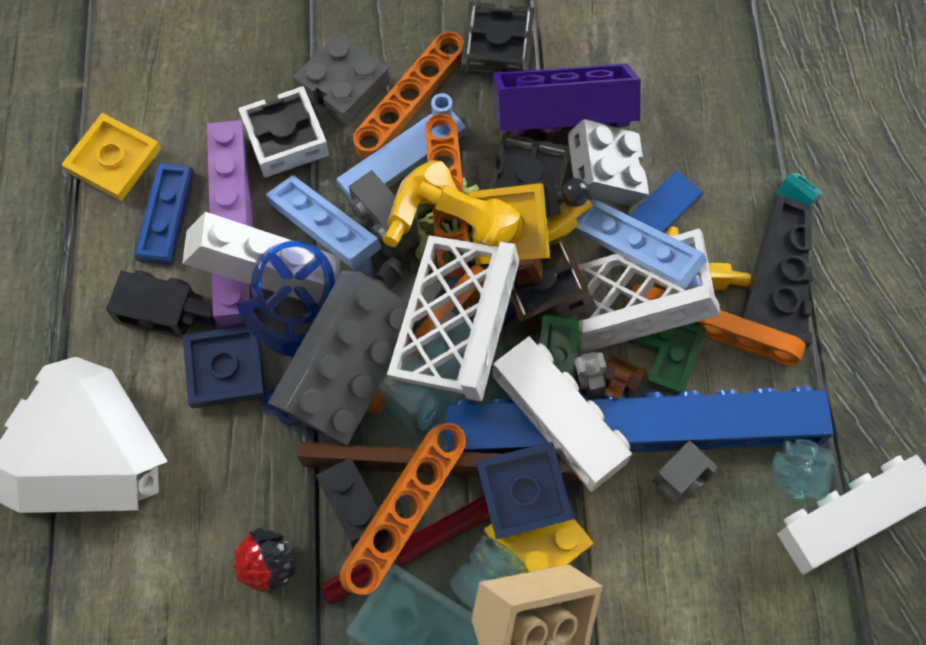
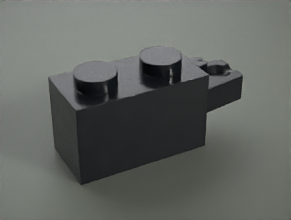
[106,270,216,338]
[316,457,395,561]

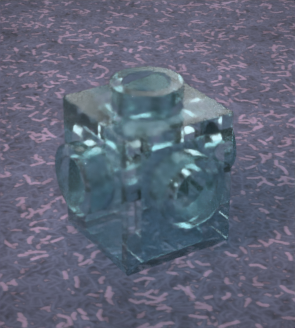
[771,439,835,500]

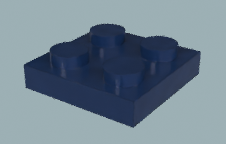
[183,324,266,409]
[476,441,573,539]

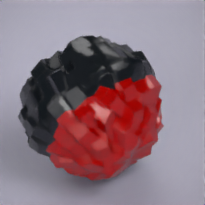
[233,528,296,593]

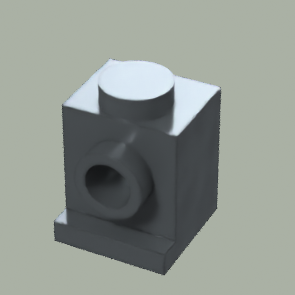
[653,440,719,504]

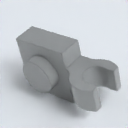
[575,351,607,400]

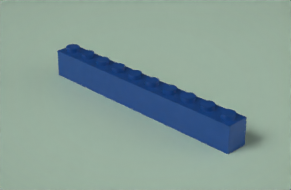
[445,386,833,456]

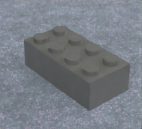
[268,270,408,445]

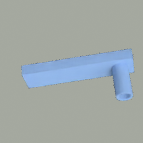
[337,93,466,201]
[265,175,381,279]
[574,198,707,290]

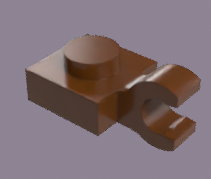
[602,355,646,400]

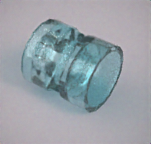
[450,536,524,609]

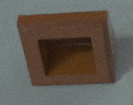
[513,258,543,285]

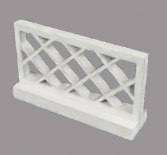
[570,228,721,354]
[387,235,519,401]

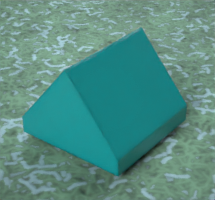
[776,173,823,206]

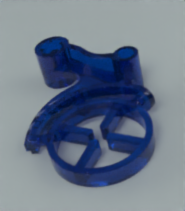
[236,241,335,425]

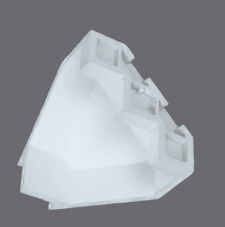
[0,357,168,513]

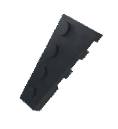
[740,194,812,349]

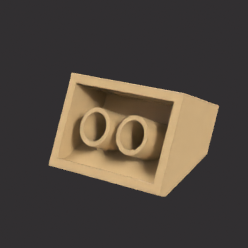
[471,565,603,645]

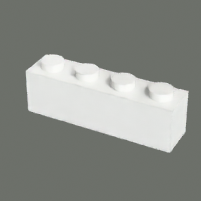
[182,212,340,305]
[492,336,632,493]
[777,454,926,575]

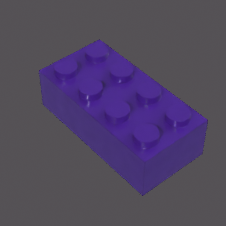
[493,63,641,135]

